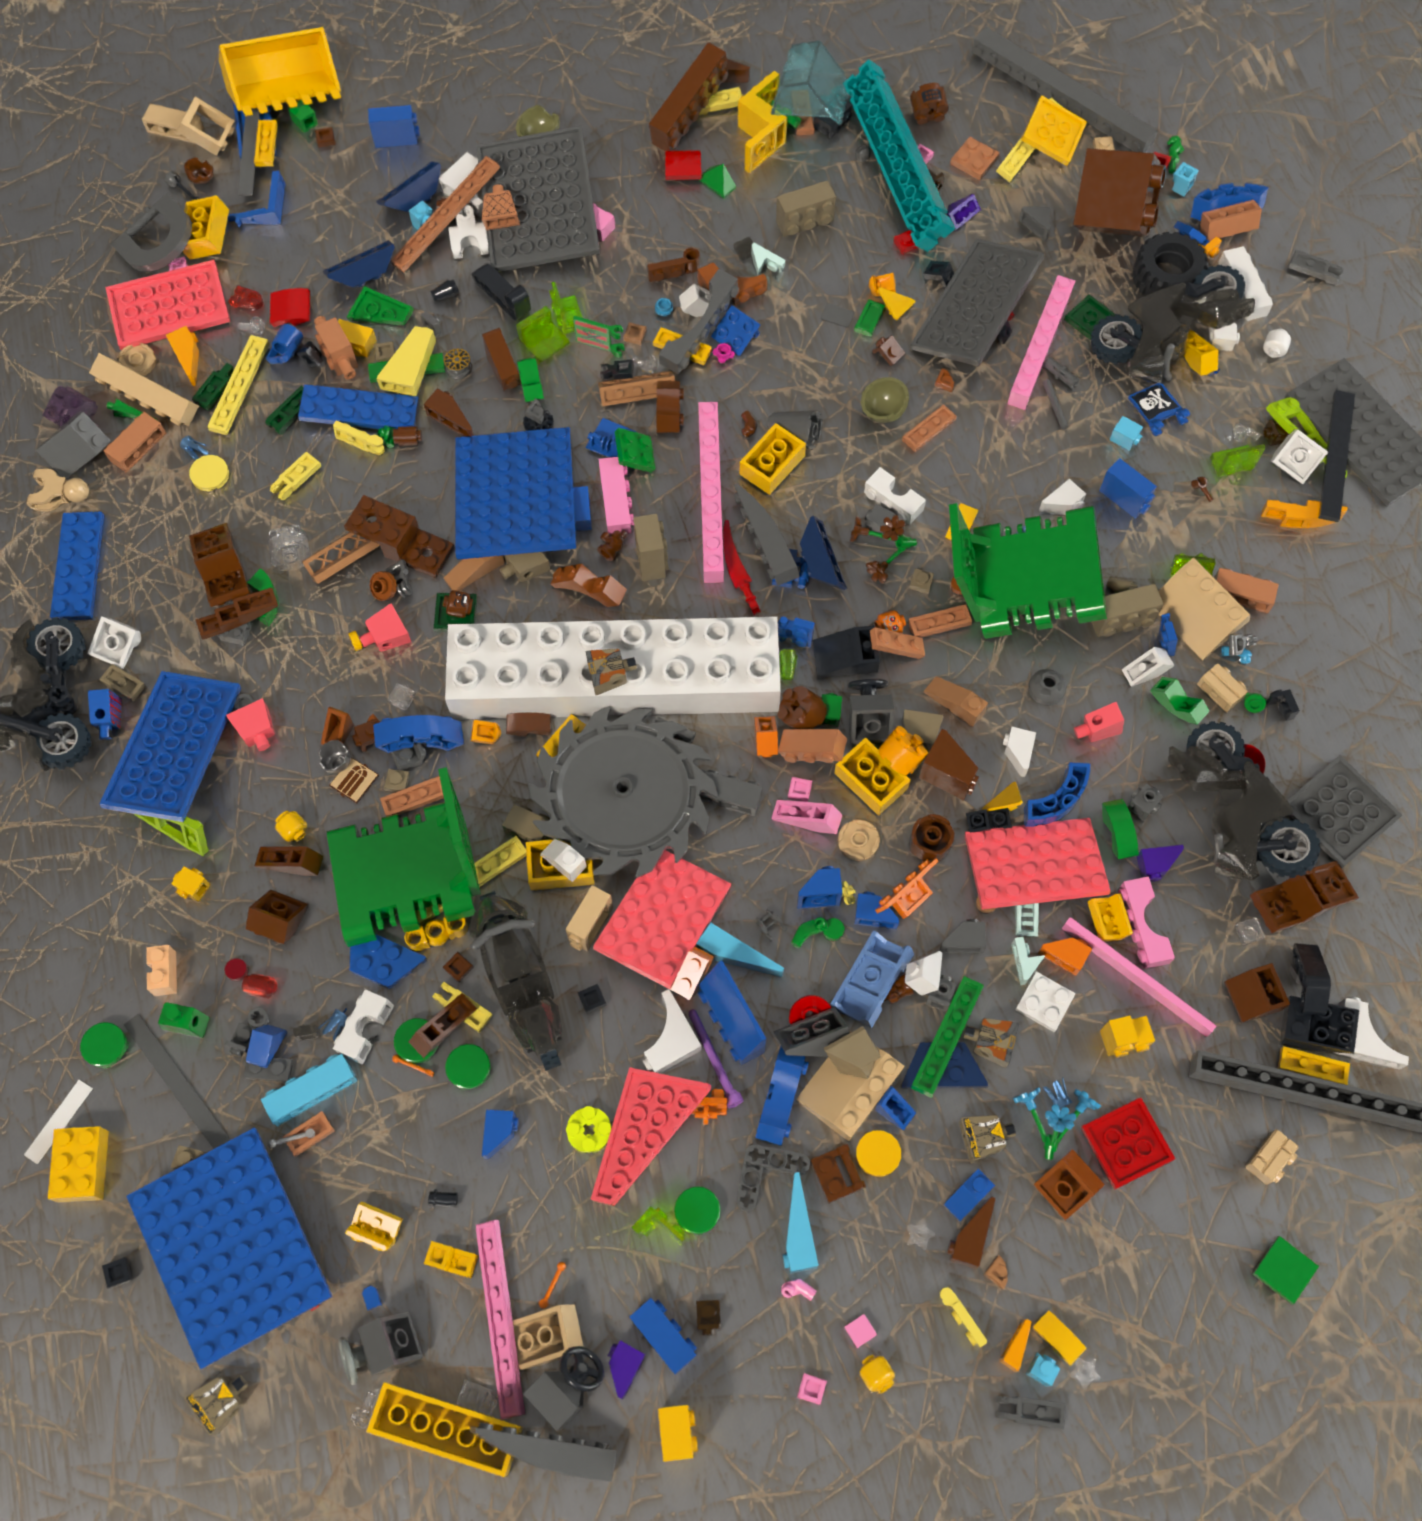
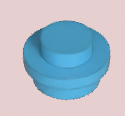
[655,298,673,316]

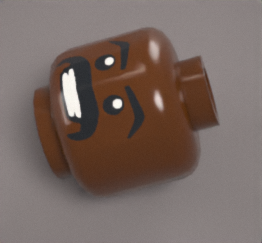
[442,590,473,618]

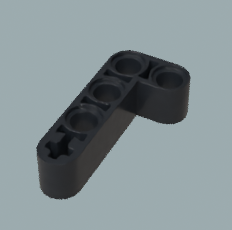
[471,263,531,321]
[1293,943,1331,1016]

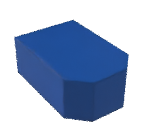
[362,1286,382,1311]

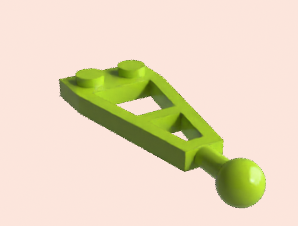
[1265,397,1347,479]
[134,814,209,856]

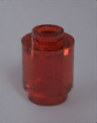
[242,973,277,999]

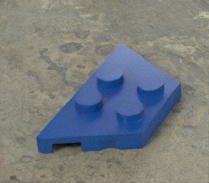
[349,935,427,989]

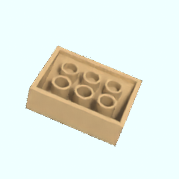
[1158,557,1250,661]
[795,1030,905,1142]

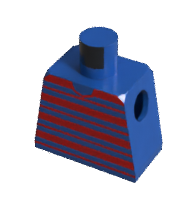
[88,689,122,740]

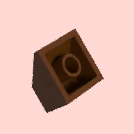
[245,889,309,944]

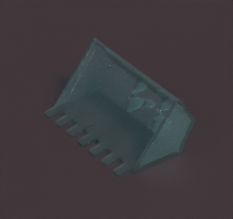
[771,40,848,125]

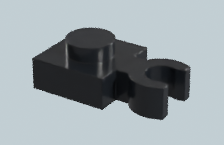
[600,359,634,380]

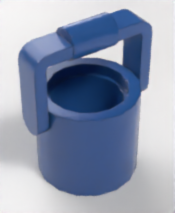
[266,324,304,364]

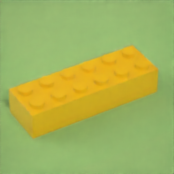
[366,1382,523,1477]

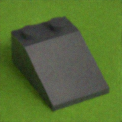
[35,412,111,478]
[774,1007,850,1057]

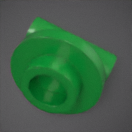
[377,425,395,448]
[1244,693,1267,713]

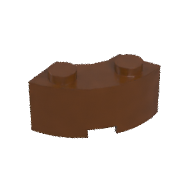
[656,381,684,432]

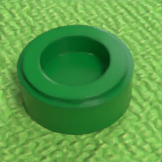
[823,918,845,941]

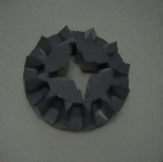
[523,410,554,431]

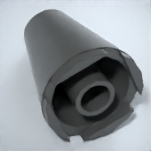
[767,410,823,450]

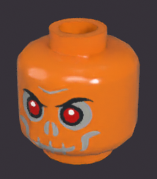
[874,610,906,633]

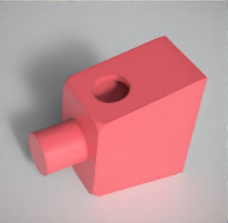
[359,603,411,652]
[226,698,275,751]
[1074,702,1124,742]

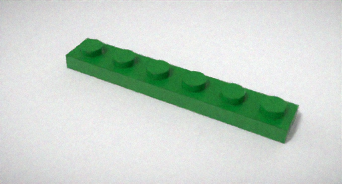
[911,976,984,1098]

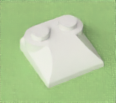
[1271,429,1328,484]
[87,616,141,669]

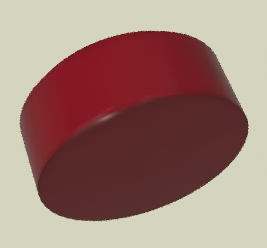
[224,958,248,981]

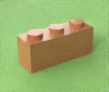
[1200,200,1262,241]
[104,412,166,473]
[1214,568,1279,613]
[778,729,847,763]

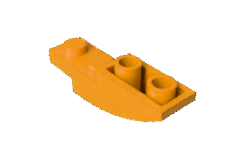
[1261,500,1347,528]

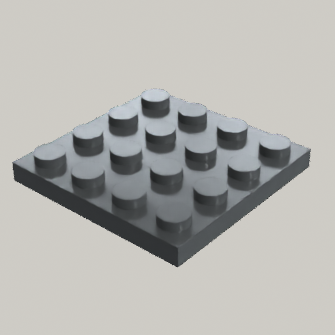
[1280,755,1402,868]

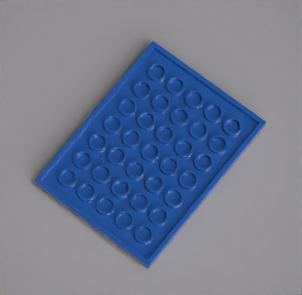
[455,427,577,560]
[126,1128,333,1369]

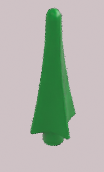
[106,399,158,421]

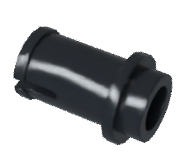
[428,1189,458,1208]

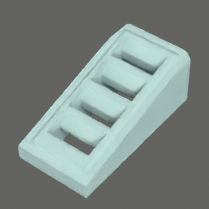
[1015,903,1039,937]

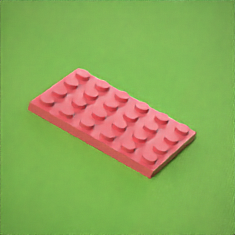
[105,260,231,350]
[965,818,1111,909]
[593,850,732,989]

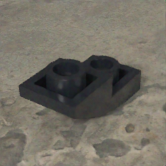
[966,808,1012,833]

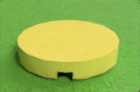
[189,455,229,492]

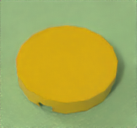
[856,1130,901,1177]

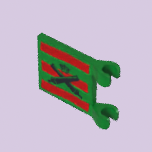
[573,315,625,358]

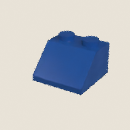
[797,866,842,909]

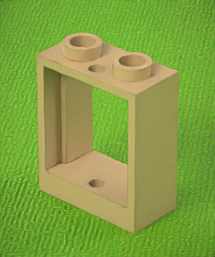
[177,97,235,156]
[565,885,613,952]

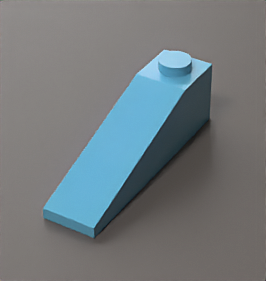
[696,922,784,977]
[782,1172,819,1273]

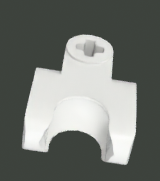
[448,205,489,259]

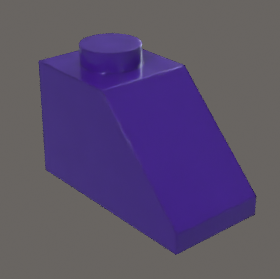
[1136,845,1184,882]
[607,1340,646,1400]

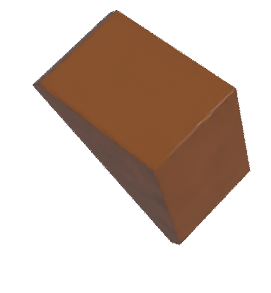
[321,706,354,745]

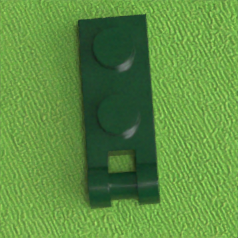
[265,386,304,435]

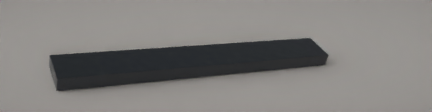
[1318,390,1355,522]

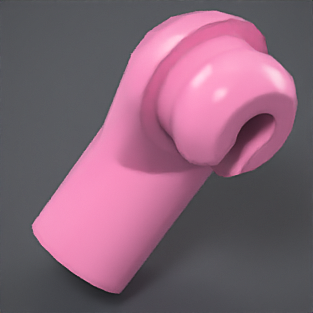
[781,1279,817,1301]

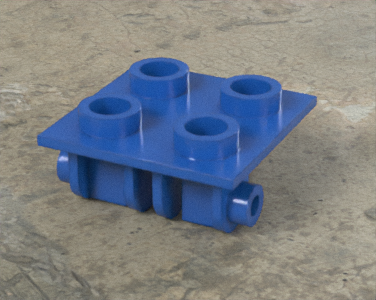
[710,305,761,356]
[585,418,637,458]

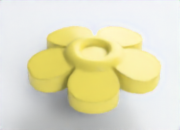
[842,881,856,905]

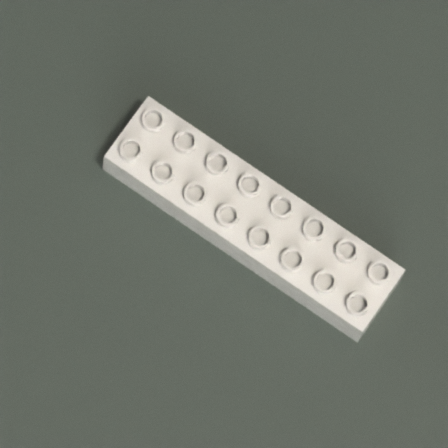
[445,617,781,720]

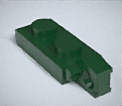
[192,363,234,411]

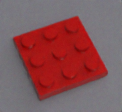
[1080,1097,1176,1190]

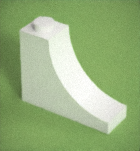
[439,152,483,218]
[643,989,702,1074]
[1333,997,1409,1070]

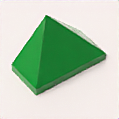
[699,164,736,198]

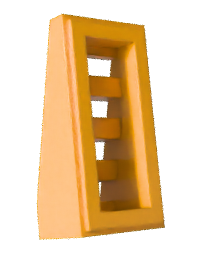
[999,1319,1031,1372]

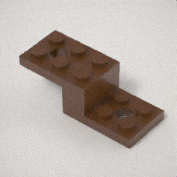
[344,495,455,578]
[189,522,250,607]
[1250,861,1359,934]

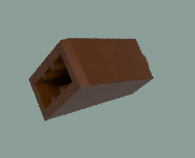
[482,328,521,391]

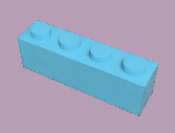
[260,1054,358,1127]

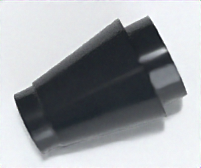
[430,279,459,301]

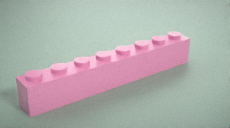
[1007,275,1075,410]

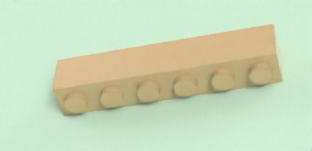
[89,353,199,426]

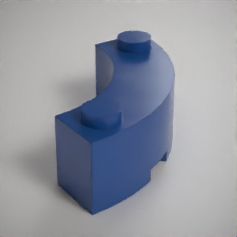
[1191,183,1268,221]
[373,715,464,753]
[1024,762,1090,827]
[755,1046,809,1145]

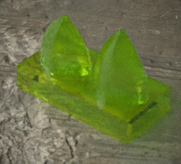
[1170,553,1216,576]

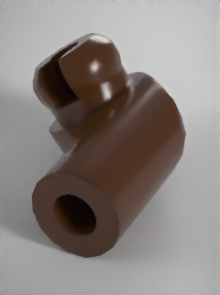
[741,411,757,437]

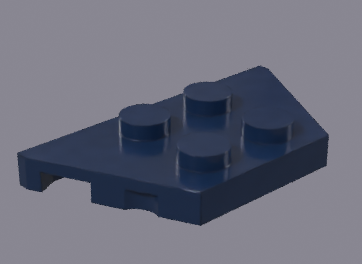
[901,1042,988,1089]

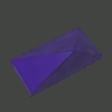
[947,194,981,230]

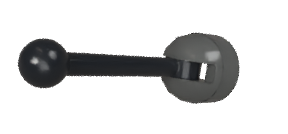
[164,171,200,200]

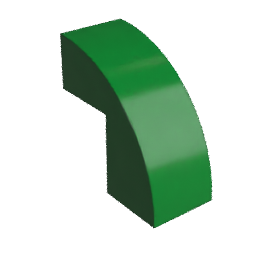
[517,357,544,402]
[247,568,279,627]
[1150,677,1210,725]
[1102,799,1139,859]

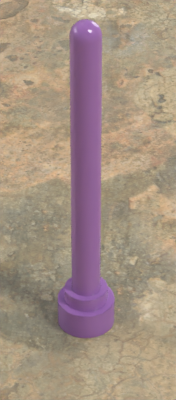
[688,1009,744,1109]

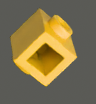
[171,866,211,902]

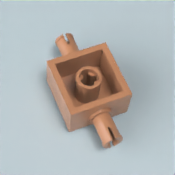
[314,316,358,380]

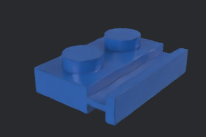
[1159,613,1178,657]

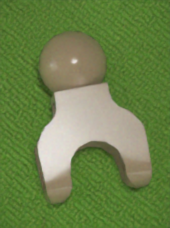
[26,469,89,512]

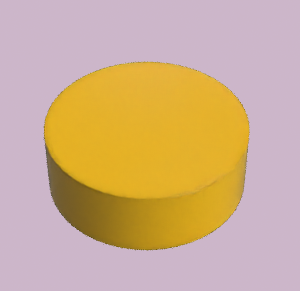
[348,631,363,652]

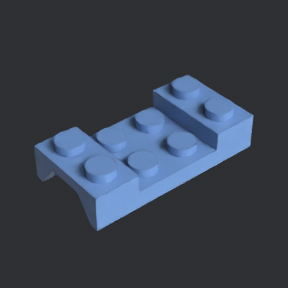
[831,930,914,1028]

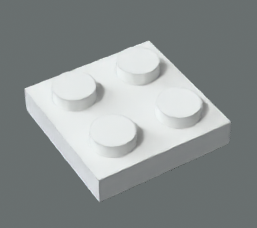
[1015,971,1076,1032]

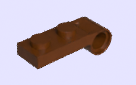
[647,247,700,282]

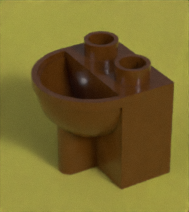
[1073,148,1166,237]

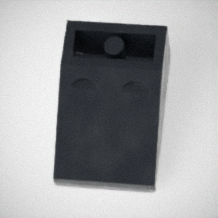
[813,625,880,678]
[1280,995,1359,1054]

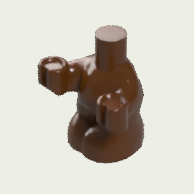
[597,530,628,561]
[883,974,914,1004]

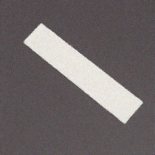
[24,1080,93,1164]

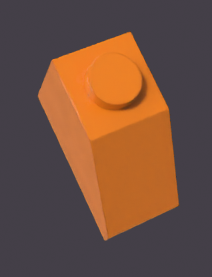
[754,716,778,757]
[1038,938,1092,976]

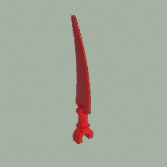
[723,520,761,615]

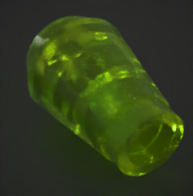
[779,649,798,680]

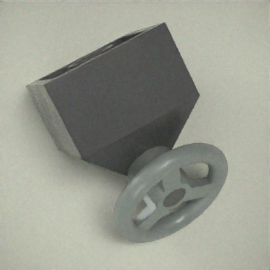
[339,1312,423,1385]

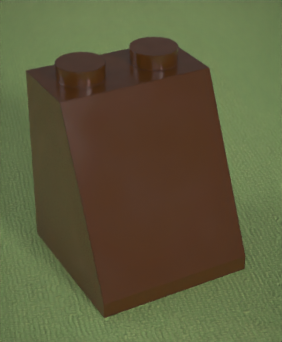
[919,729,979,800]

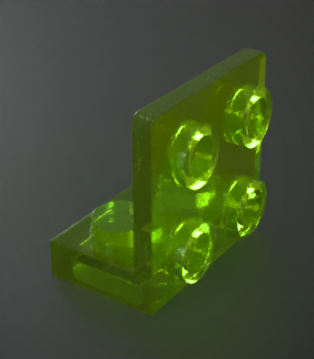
[549,281,583,334]
[516,306,570,362]
[1210,444,1265,476]
[632,1206,686,1247]

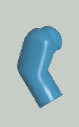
[1221,646,1252,664]

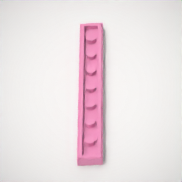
[1062,918,1216,1037]
[475,1220,525,1419]

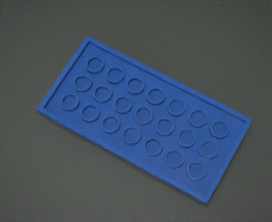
[99,671,241,822]

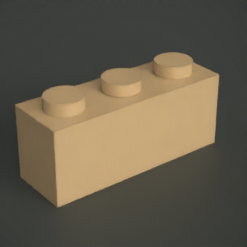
[142,104,204,143]

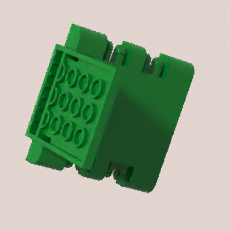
[949,503,1107,639]
[327,767,481,947]

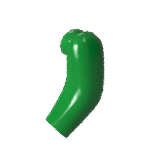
[791,917,828,949]

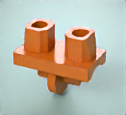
[691,1089,727,1125]

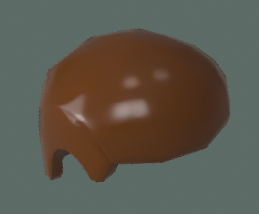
[184,157,214,184]

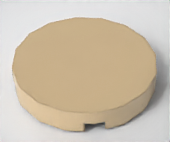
[118,343,157,376]
[837,819,880,861]

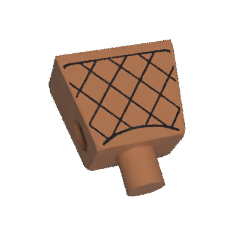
[482,185,520,230]

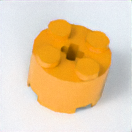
[879,726,928,775]

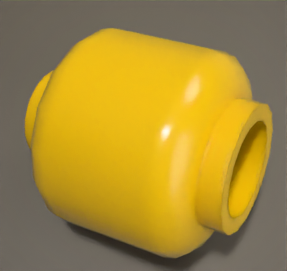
[275,810,307,842]
[859,1355,895,1394]

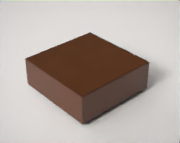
[315,127,336,148]
[442,951,474,983]

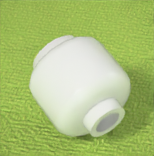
[1263,329,1291,358]

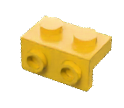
[1087,893,1133,942]
[345,1201,403,1251]

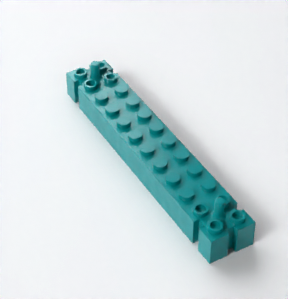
[843,59,955,252]

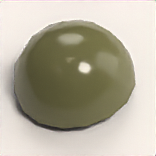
[516,105,560,137]
[861,377,909,423]

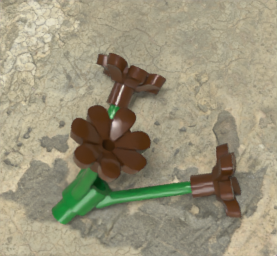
[850,515,917,584]

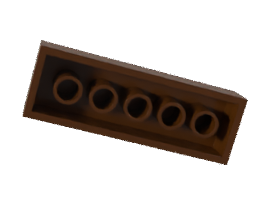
[649,42,728,151]

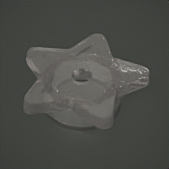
[906,1219,935,1250]
[1069,1358,1101,1390]

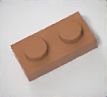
[283,1111,335,1157]

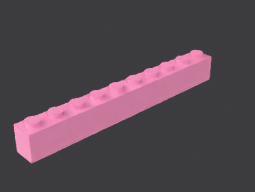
[698,402,724,583]

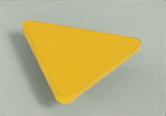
[878,287,915,320]
[982,782,1023,812]

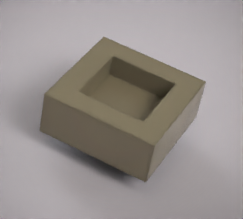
[374,341,395,362]
[909,568,934,594]
[384,769,410,792]

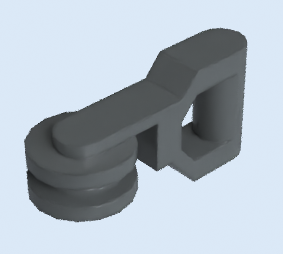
[386,559,412,598]
[1229,634,1257,656]

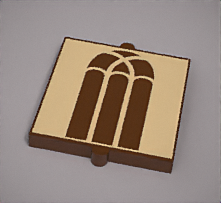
[329,757,379,804]

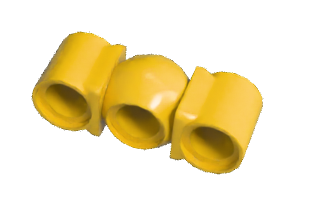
[405,917,468,953]

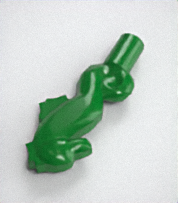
[1167,135,1184,174]

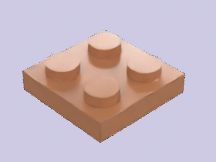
[950,137,1000,180]

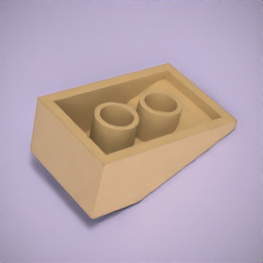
[513,1305,583,1371]

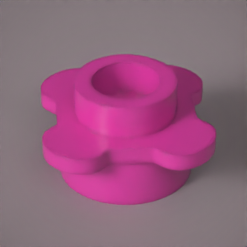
[713,343,735,363]

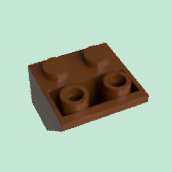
[1224,963,1290,1023]

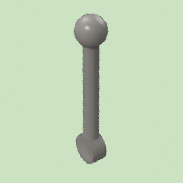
[268,1129,315,1148]

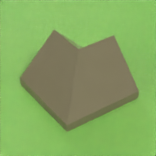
[824,1026,881,1079]

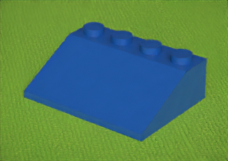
[697,961,766,1066]

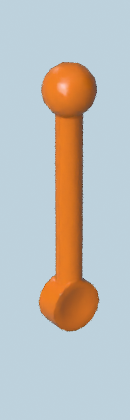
[392,1054,435,1077]
[539,1262,566,1309]

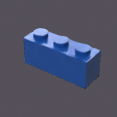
[629,1298,697,1375]

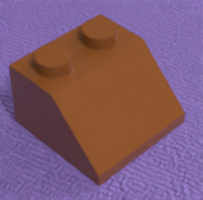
[1033,1149,1105,1220]

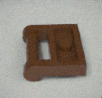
[810,1144,866,1204]

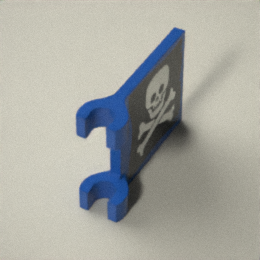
[1128,382,1190,437]

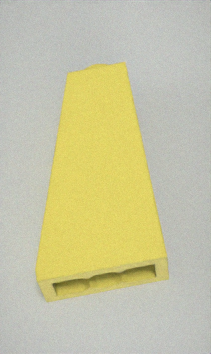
[377,326,436,396]

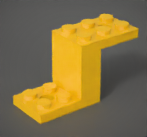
[738,71,787,173]

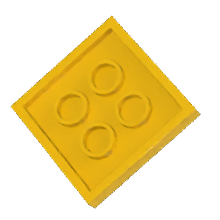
[1021,95,1087,166]

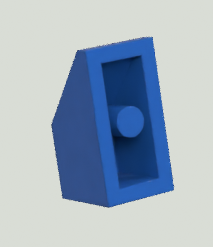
[854,892,899,930]
[482,1110,519,1159]
[943,1169,995,1221]

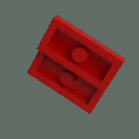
[665,150,701,180]
[270,288,310,327]

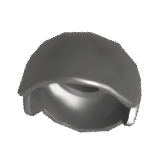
[318,740,351,774]

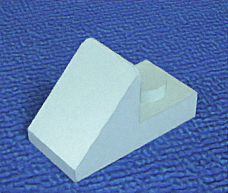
[751,242,786,276]
[1011,937,1045,985]

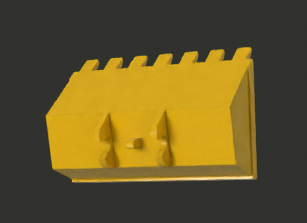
[219,27,341,116]

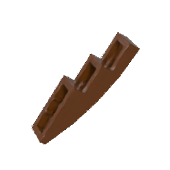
[195,588,278,640]

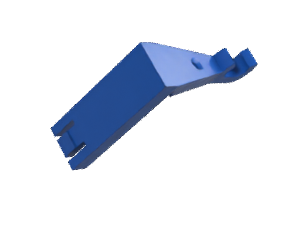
[226,171,285,228]

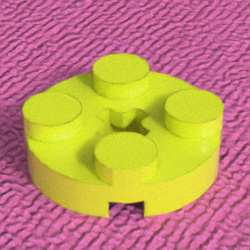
[566,1106,611,1153]

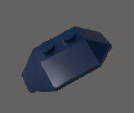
[376,161,441,212]
[323,240,395,288]
[800,515,847,590]

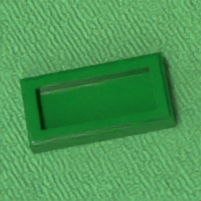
[854,299,886,337]

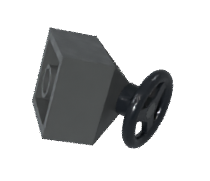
[848,679,894,744]
[524,1346,604,1431]

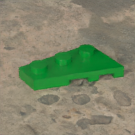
[347,286,414,326]

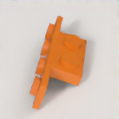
[875,858,939,919]

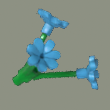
[1013,1087,1101,1160]

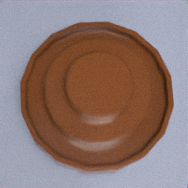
[369,571,397,601]

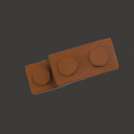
[697,262,767,305]
[550,564,627,607]

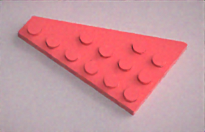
[591,1067,711,1206]

